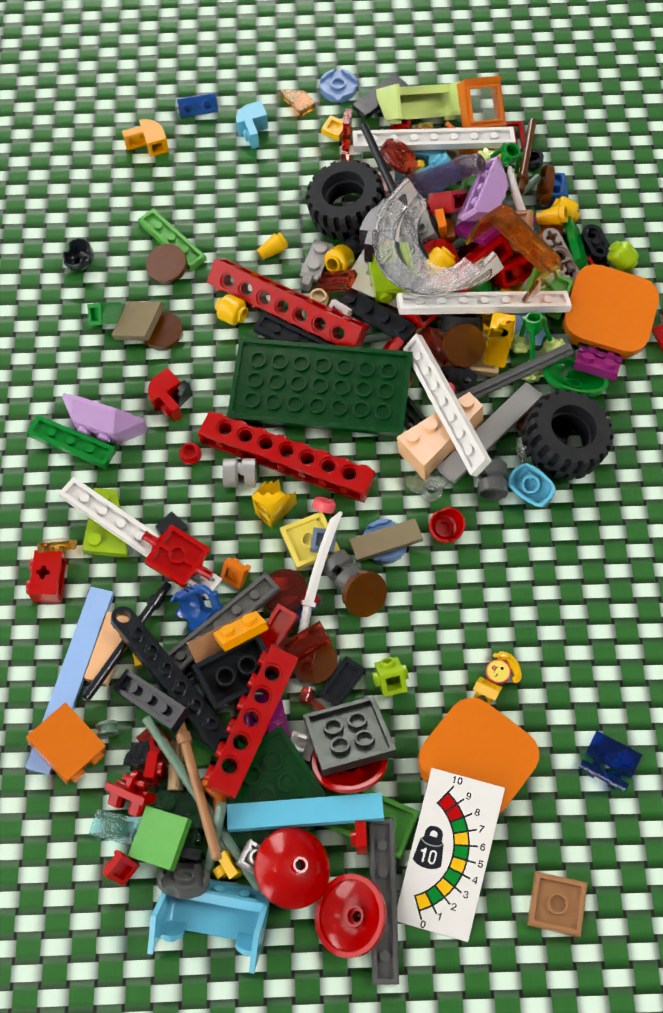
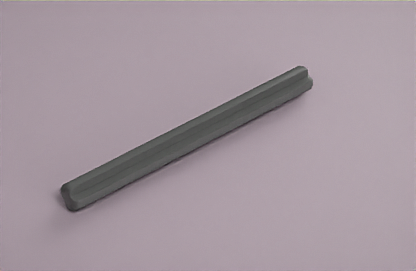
[455,343,574,399]

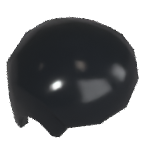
[63,238,94,271]

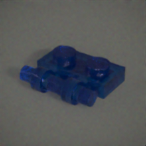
[578,730,643,792]

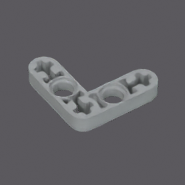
[521,228,579,291]

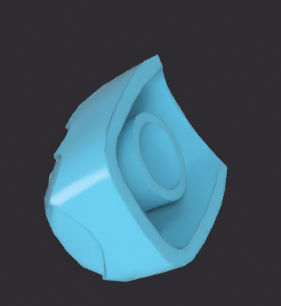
[509,463,556,508]

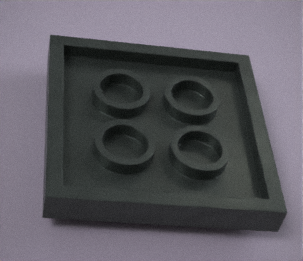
[303,696,397,777]

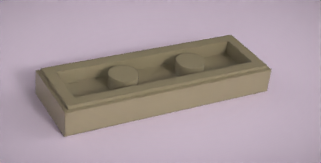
[349,518,423,563]

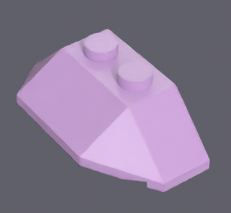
[457,155,509,222]
[62,393,148,445]

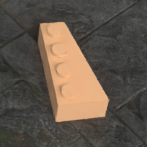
[397,392,483,481]

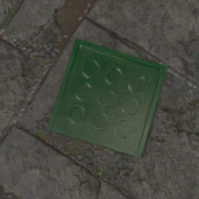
[201,725,328,852]

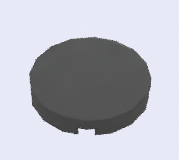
[157,861,210,899]

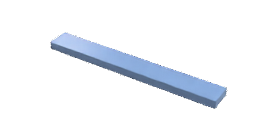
[26,587,114,776]

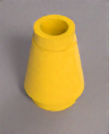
[536,204,568,225]
[257,232,288,260]

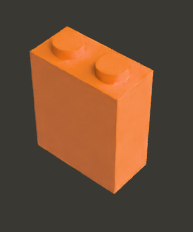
[26,702,106,785]

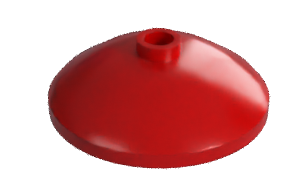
[312,752,388,793]
[254,827,330,910]
[315,874,387,958]

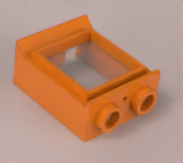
[457,75,507,128]

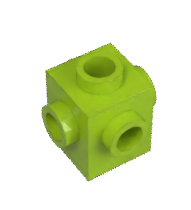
[372,657,409,697]

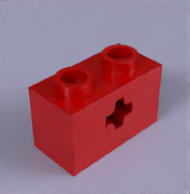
[427,189,468,215]
[492,252,540,289]
[26,550,67,603]

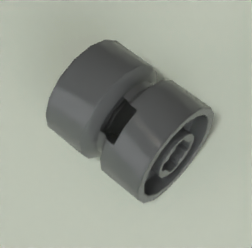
[478,459,508,501]
[323,549,362,593]

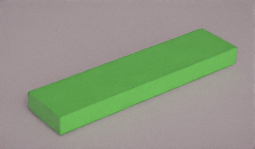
[138,208,207,272]

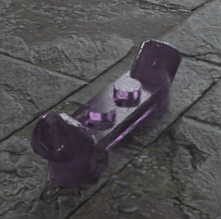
[395,153,486,202]

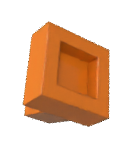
[220,557,251,590]

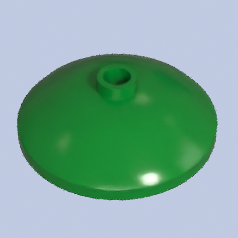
[543,358,609,398]

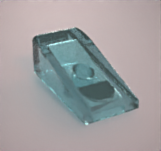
[89,809,141,846]

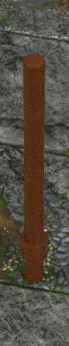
[516,118,537,194]

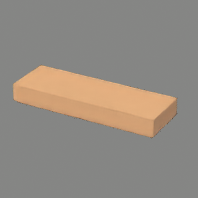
[84,612,129,686]

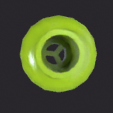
[607,241,639,272]

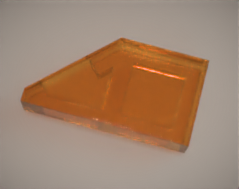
[279,89,316,116]
[37,538,77,553]

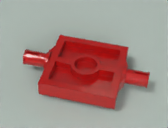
[141,524,214,588]

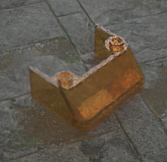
[465,205,564,303]

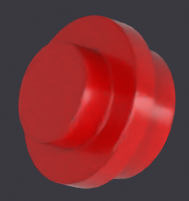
[179,443,202,465]

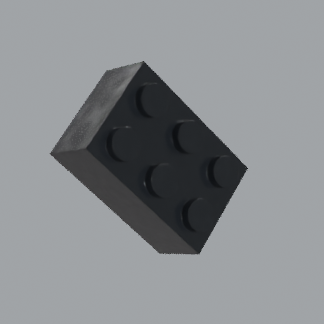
[191,634,277,713]

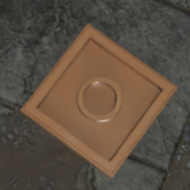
[527,871,588,937]

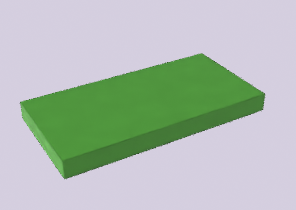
[321,785,420,861]

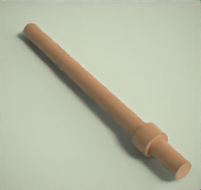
[175,722,222,861]

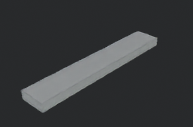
[437,382,543,484]

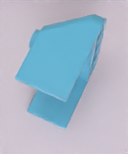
[147,879,270,974]

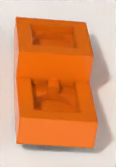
[435,208,455,244]

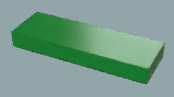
[564,216,588,270]

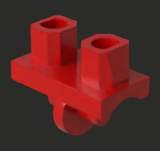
[104,770,157,817]

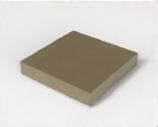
[111,301,165,341]

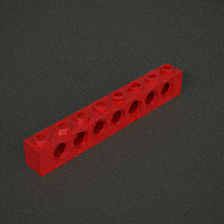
[207,257,369,347]
[198,411,375,503]

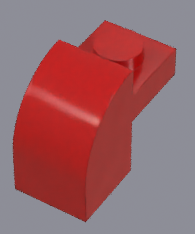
[148,367,182,422]

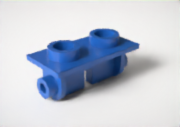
[177,93,219,118]

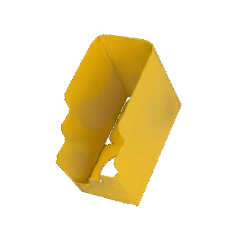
[483,312,516,368]
[252,480,297,528]

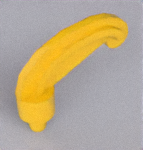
[493,651,522,683]

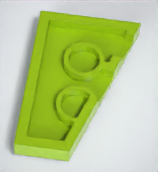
[82,488,129,558]

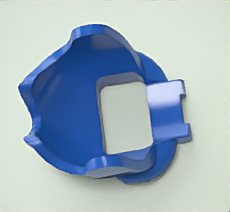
[170,584,223,632]

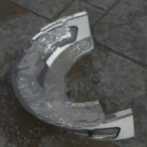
[372,177,504,295]

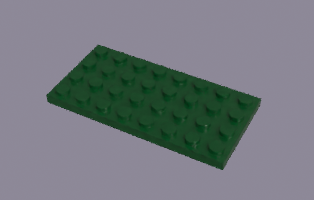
[227,337,413,436]

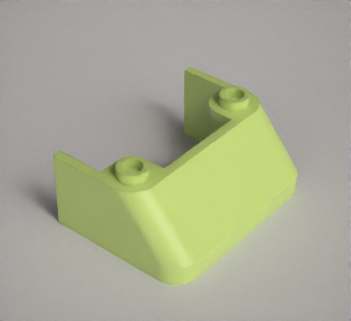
[376,81,461,125]

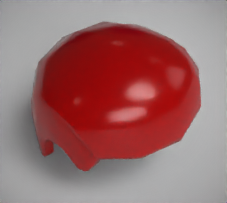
[428,507,466,544]

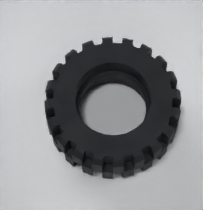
[305,159,386,240]
[521,390,614,480]

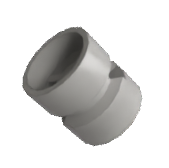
[223,458,257,488]

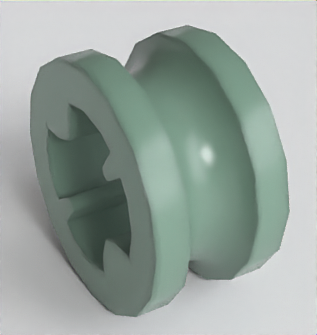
[95,720,119,739]

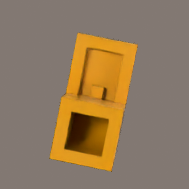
[122,119,169,157]

